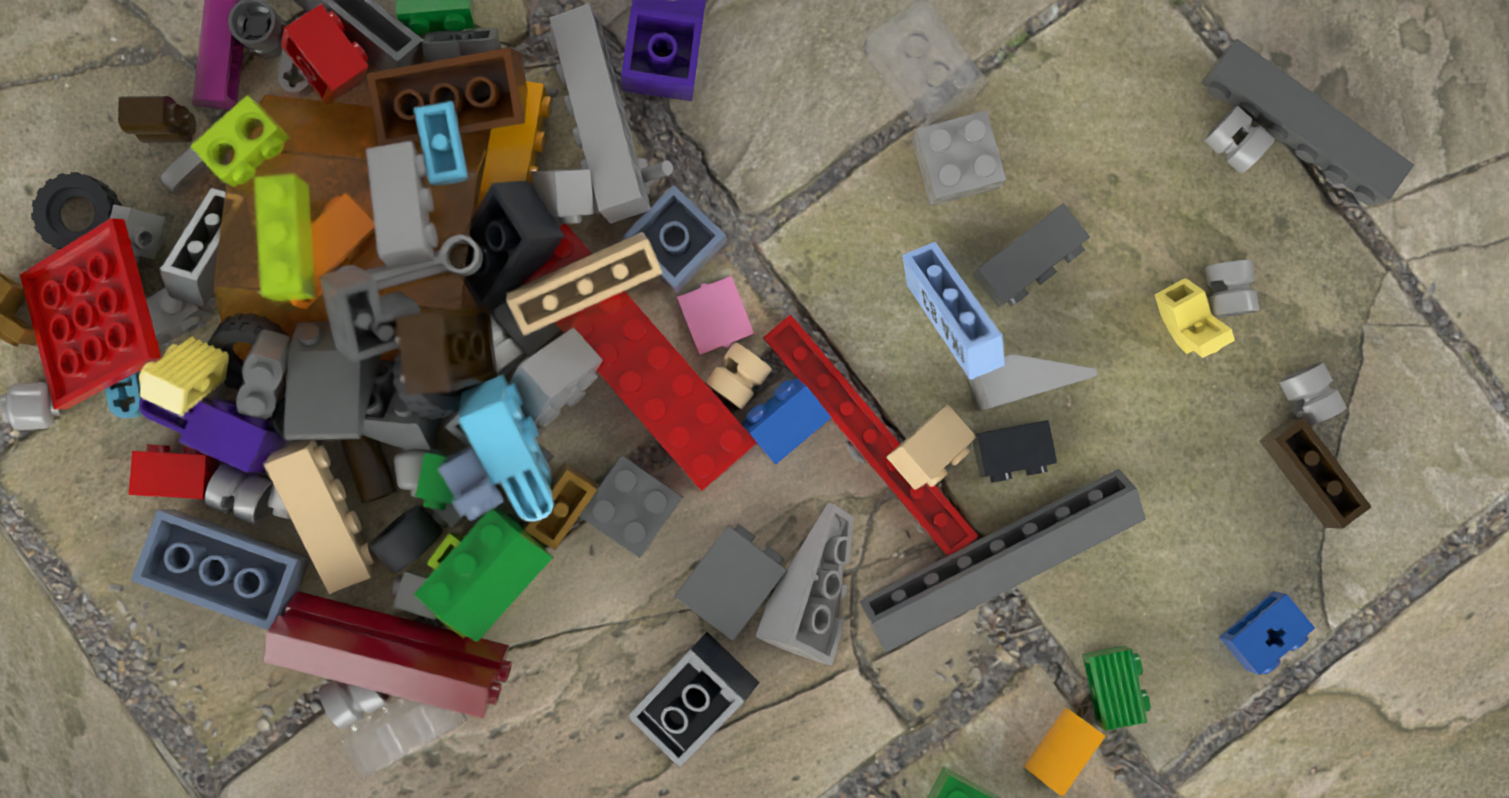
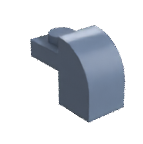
[438,444,504,521]

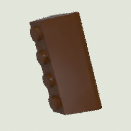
[366,47,528,147]

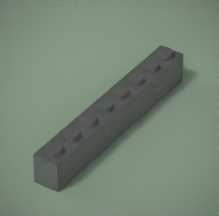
[860,469,1146,653]

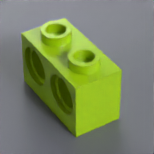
[190,95,290,188]

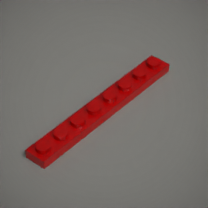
[763,314,978,556]

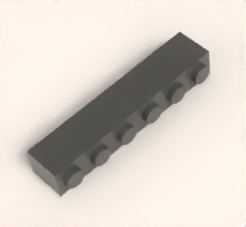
[1201,39,1414,206]

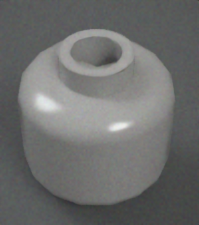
[0,382,62,431]
[394,447,442,497]

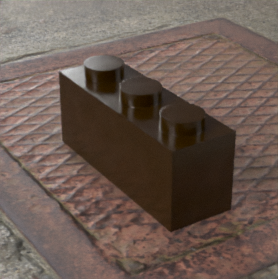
[1259,418,1372,529]

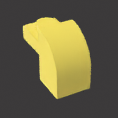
[1155,278,1235,358]

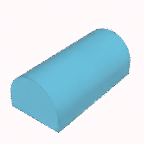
[414,101,468,185]

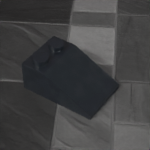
[449,181,564,310]
[627,632,760,768]

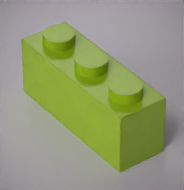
[254,174,315,301]

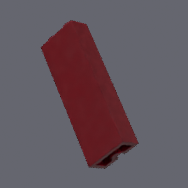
[264,591,512,718]

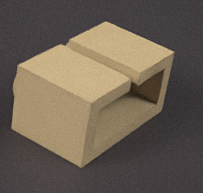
[887,404,976,490]

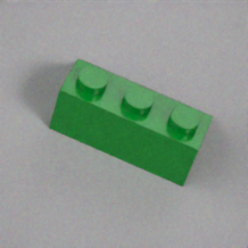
[413,507,554,642]

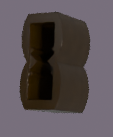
[118,96,196,143]

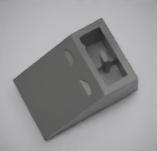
[361,360,445,450]

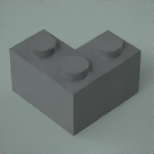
[320,266,420,362]

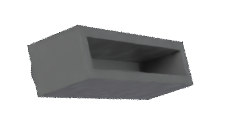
[293,0,423,71]

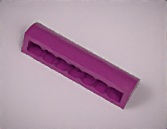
[192,0,244,110]

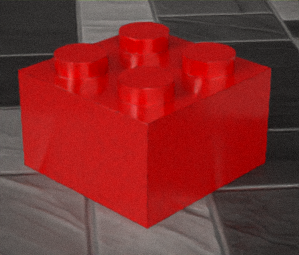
[281,4,369,106]

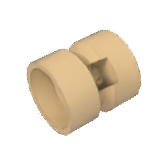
[705,342,772,410]

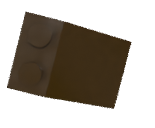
[395,305,498,395]

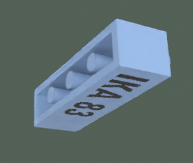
[902,242,1005,380]

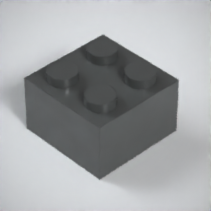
[580,455,683,558]

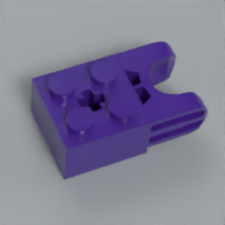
[621,0,706,101]
[139,396,287,473]

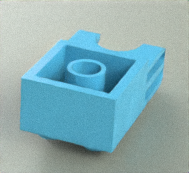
[459,375,553,521]

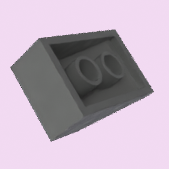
[284,321,382,440]

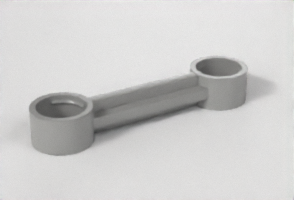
[335,235,483,291]

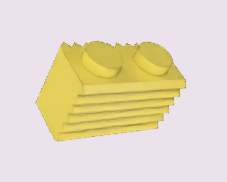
[139,336,229,416]

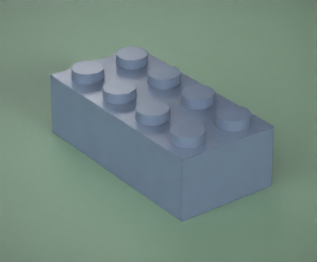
[131,509,310,630]

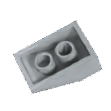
[968,354,1098,412]

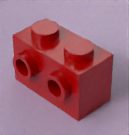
[128,444,219,499]

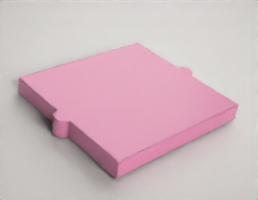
[677,276,754,355]

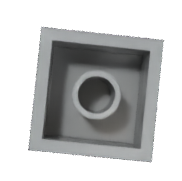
[912,110,1006,207]
[508,328,603,426]

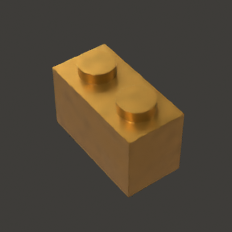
[523,461,598,550]

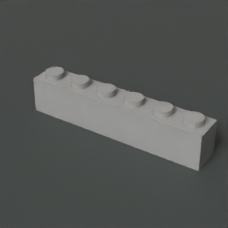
[548,3,651,224]

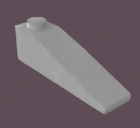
[756,503,854,666]

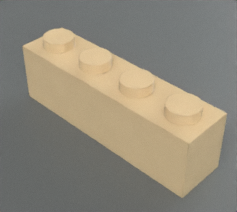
[506,232,663,336]
[264,439,377,594]

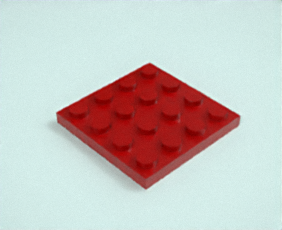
[19,218,162,410]

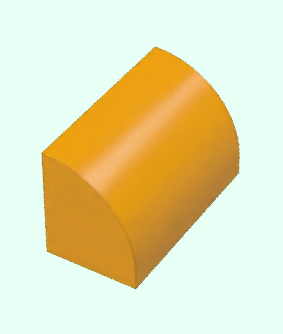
[1024,707,1105,797]

